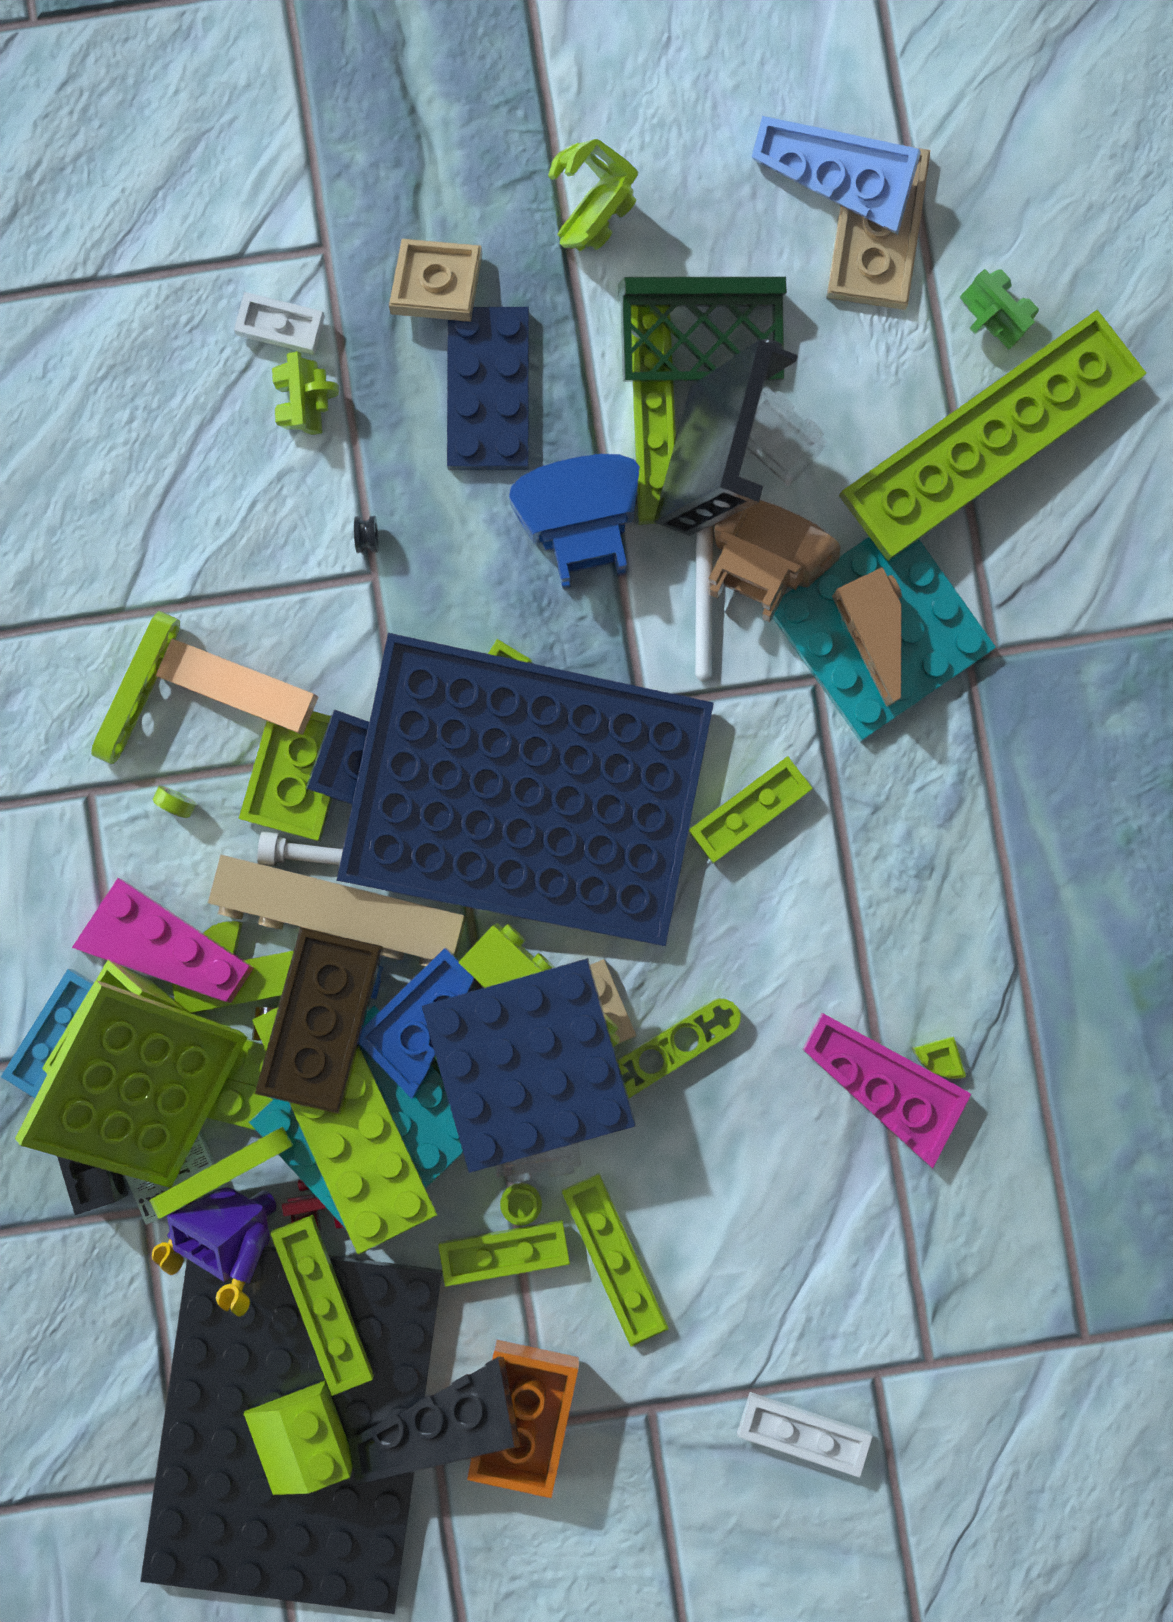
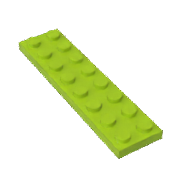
[838,309,1147,561]

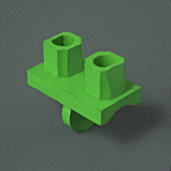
[960,269,1039,350]

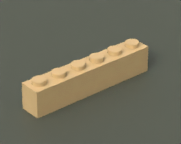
[208,854,467,966]

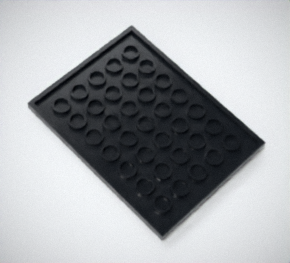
[140,1247,442,1614]

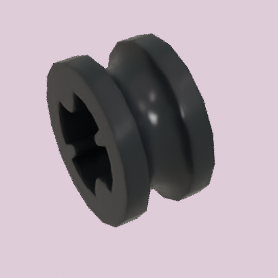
[354,516,379,553]

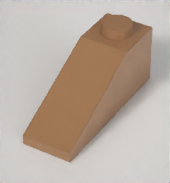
[832,567,902,707]

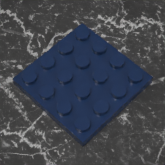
[422,958,636,1173]

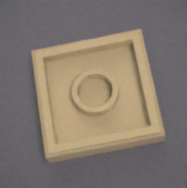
[389,239,482,322]

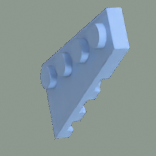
[752,116,921,235]

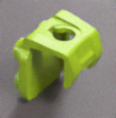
[548,139,638,251]

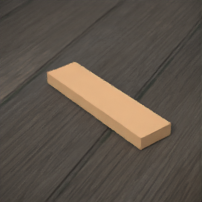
[156,639,319,735]

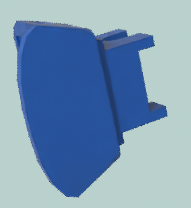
[509,454,640,589]

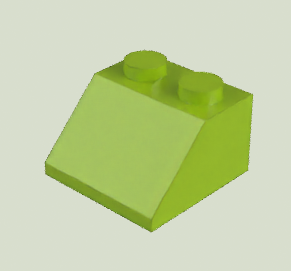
[244,1380,353,1495]

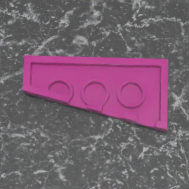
[72,878,254,1003]
[802,1013,971,1168]

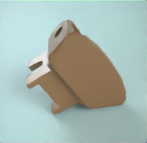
[709,500,841,622]

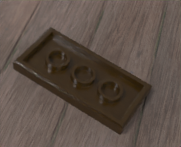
[255,927,384,1115]

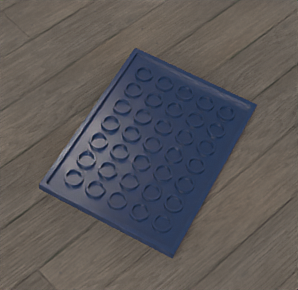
[336,633,714,946]

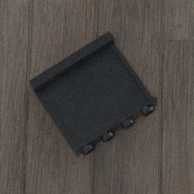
[654,339,798,536]

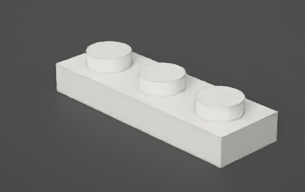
[737,1392,873,1478]

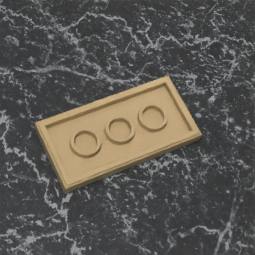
[826,147,931,310]

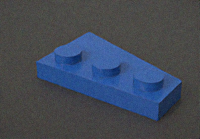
[359,948,476,1099]

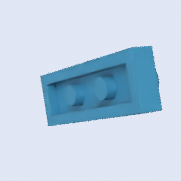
[1,969,94,1098]

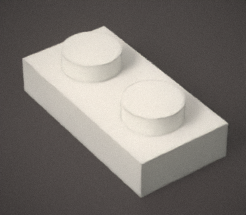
[234,292,325,355]

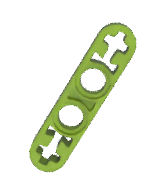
[91,611,180,765]
[618,998,741,1098]
[149,1126,293,1219]

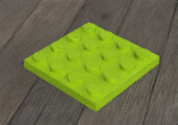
[15,980,248,1188]

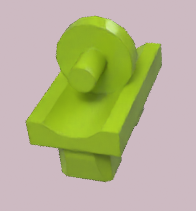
[272,351,339,435]

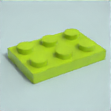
[238,711,333,842]

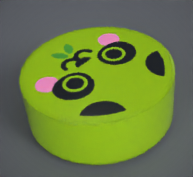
[152,786,197,818]

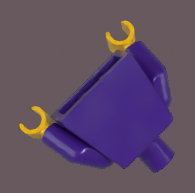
[152,1187,276,1317]

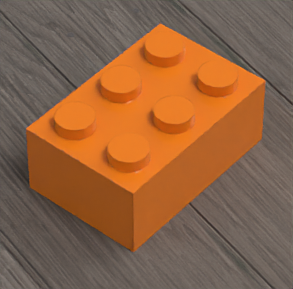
[467,1340,579,1499]

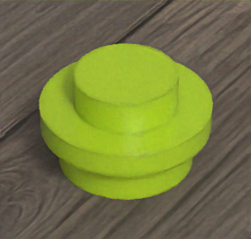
[500,1182,542,1226]

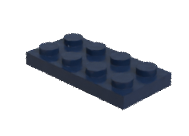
[447,307,529,470]

